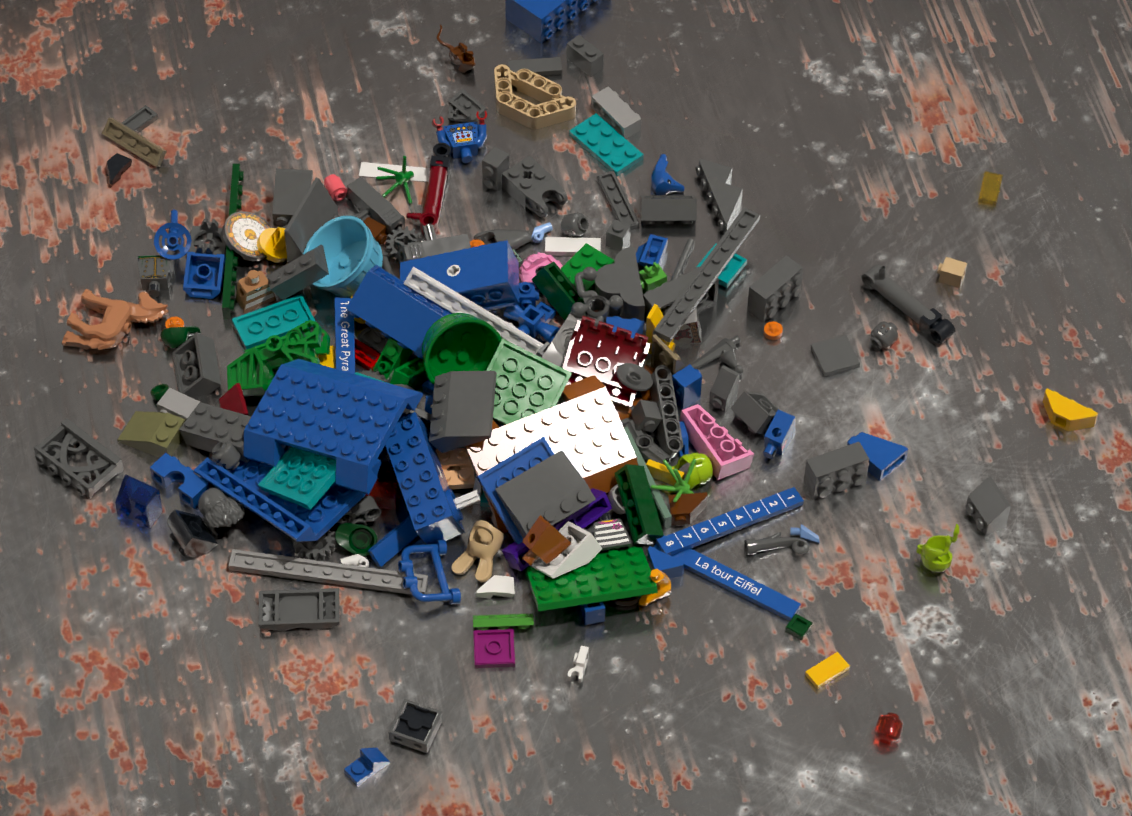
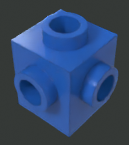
[518,282,539,310]

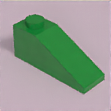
[390,357,428,390]

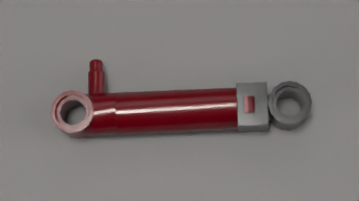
[406,143,451,237]

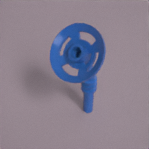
[154,210,191,260]

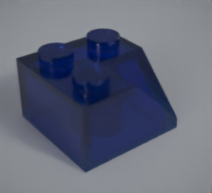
[115,474,163,529]

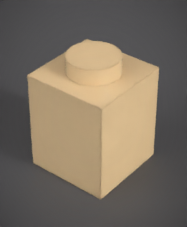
[937,257,967,288]

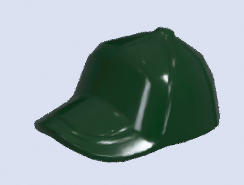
[160,326,201,349]
[335,523,378,556]

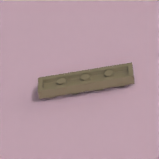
[102,118,167,167]

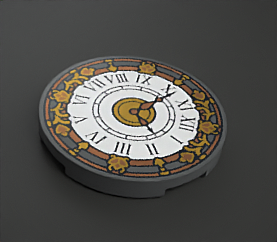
[222,211,271,261]

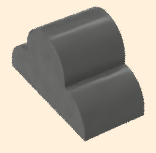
[594,247,645,321]

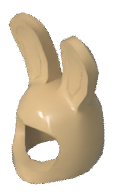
[452,520,503,582]

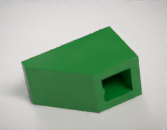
[373,338,413,380]

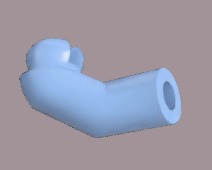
[531,222,553,243]

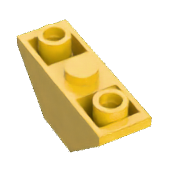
[1043,388,1098,432]

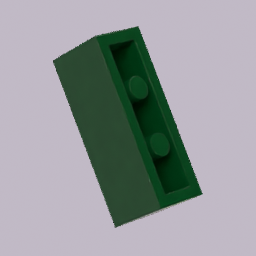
[531,261,585,320]

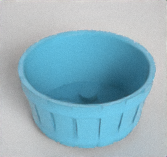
[303,216,383,297]

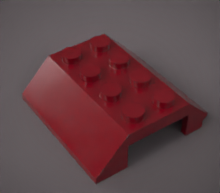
[562,316,650,408]

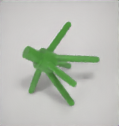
[651,459,696,503]

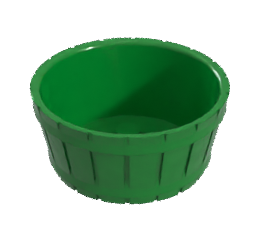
[422,313,502,384]

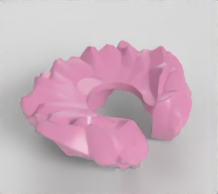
[519,252,563,289]

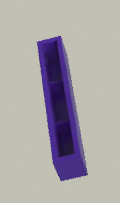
[502,488,612,571]

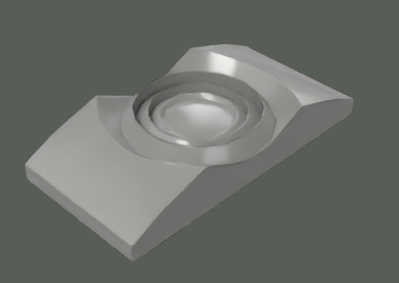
[541,311,582,368]

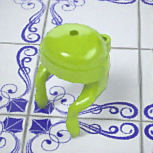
[667,453,713,493]
[916,524,960,572]

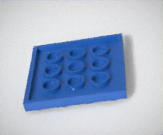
[476,437,554,544]

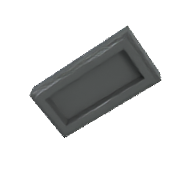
[122,105,158,133]

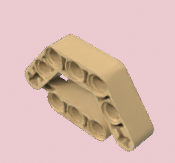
[494,64,576,130]

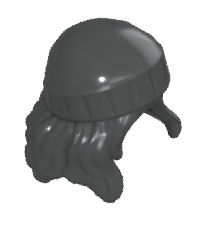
[198,488,246,536]

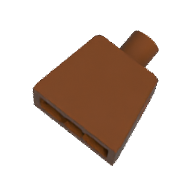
[523,515,572,566]

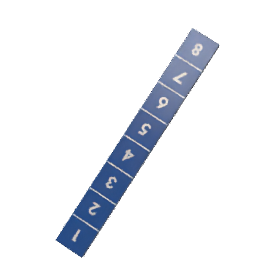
[656,487,804,556]

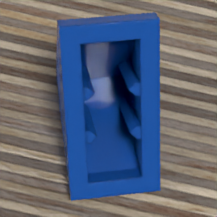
[647,546,685,579]

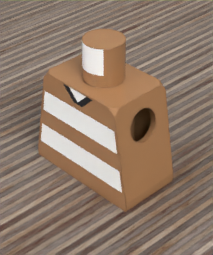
[236,270,276,313]

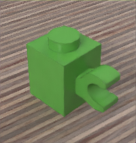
[639,262,667,293]

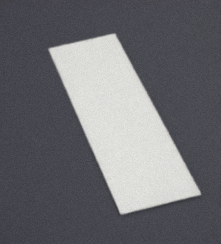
[359,162,430,182]

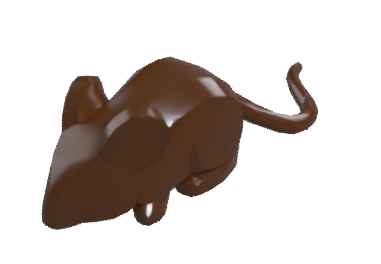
[436,24,475,73]

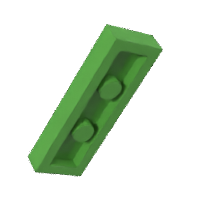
[473,613,534,630]

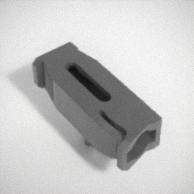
[346,177,405,235]
[397,224,471,263]

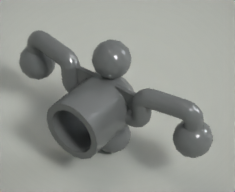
[571,267,623,326]

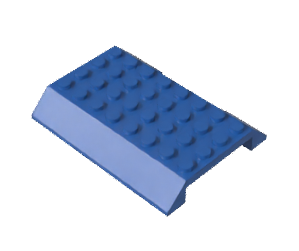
[243,359,423,495]
[194,443,381,542]

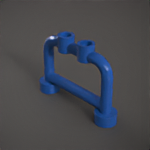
[398,540,461,605]

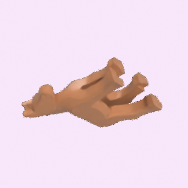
[62,289,169,350]

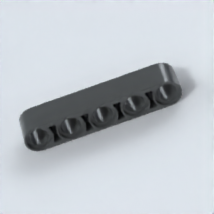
[650,365,683,459]

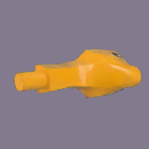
[639,569,671,606]

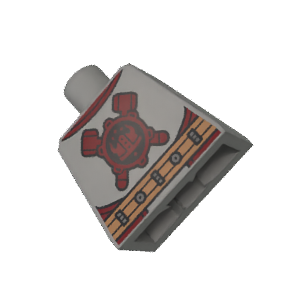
[673,307,701,343]

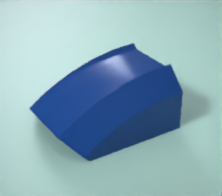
[183,251,226,299]

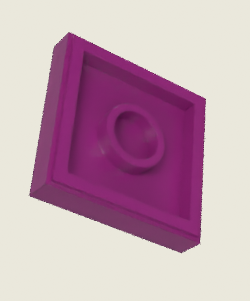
[473,629,515,668]

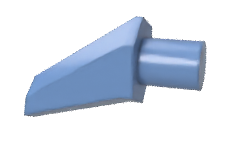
[790,524,820,543]

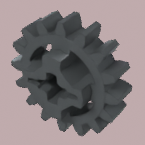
[385,226,425,263]
[293,528,337,561]

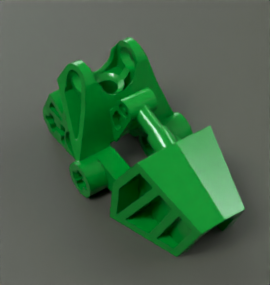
[227,320,330,398]

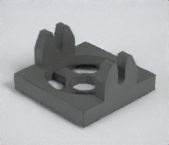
[188,219,227,255]

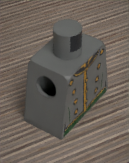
[137,255,174,297]

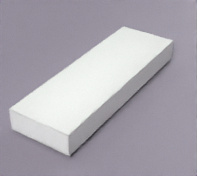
[545,237,601,256]

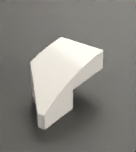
[474,575,515,599]

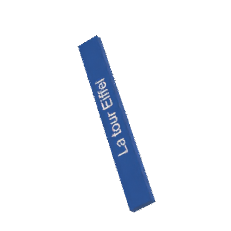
[653,535,801,621]

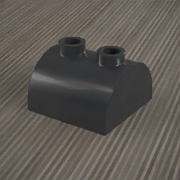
[167,509,218,557]

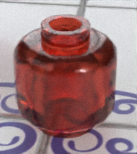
[874,712,904,745]

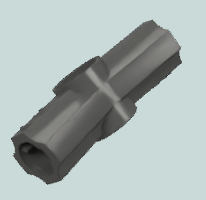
[625,420,671,464]

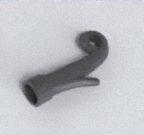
[744,532,810,555]

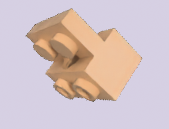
[436,448,475,489]

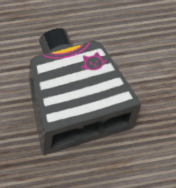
[593,513,632,554]

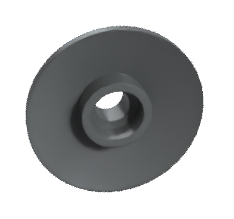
[616,363,653,391]

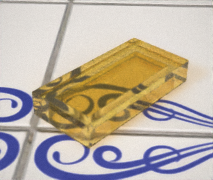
[978,171,1003,206]

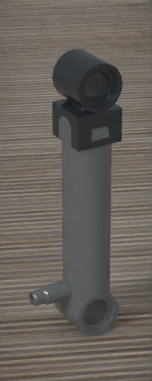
[861,264,955,344]

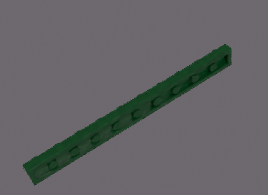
[222,164,244,319]

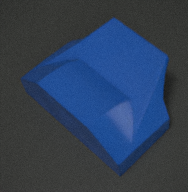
[636,234,668,268]

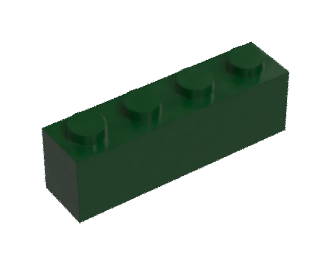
[614,464,664,545]

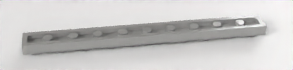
[228,549,428,595]

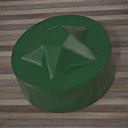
[150,384,169,400]

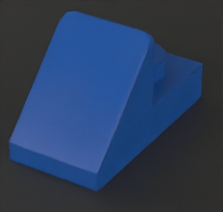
[344,747,390,787]

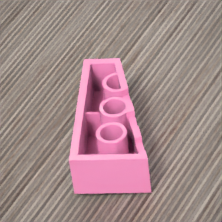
[679,404,754,480]

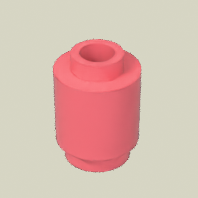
[324,174,347,201]

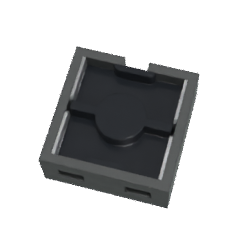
[388,699,443,753]

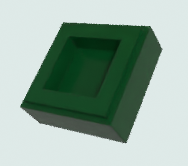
[785,613,813,640]

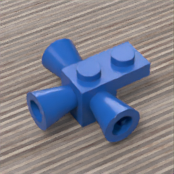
[504,302,560,343]

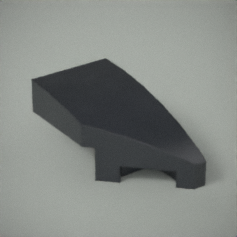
[106,153,132,184]

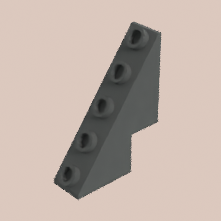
[695,159,743,234]

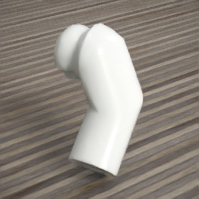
[340,554,369,567]

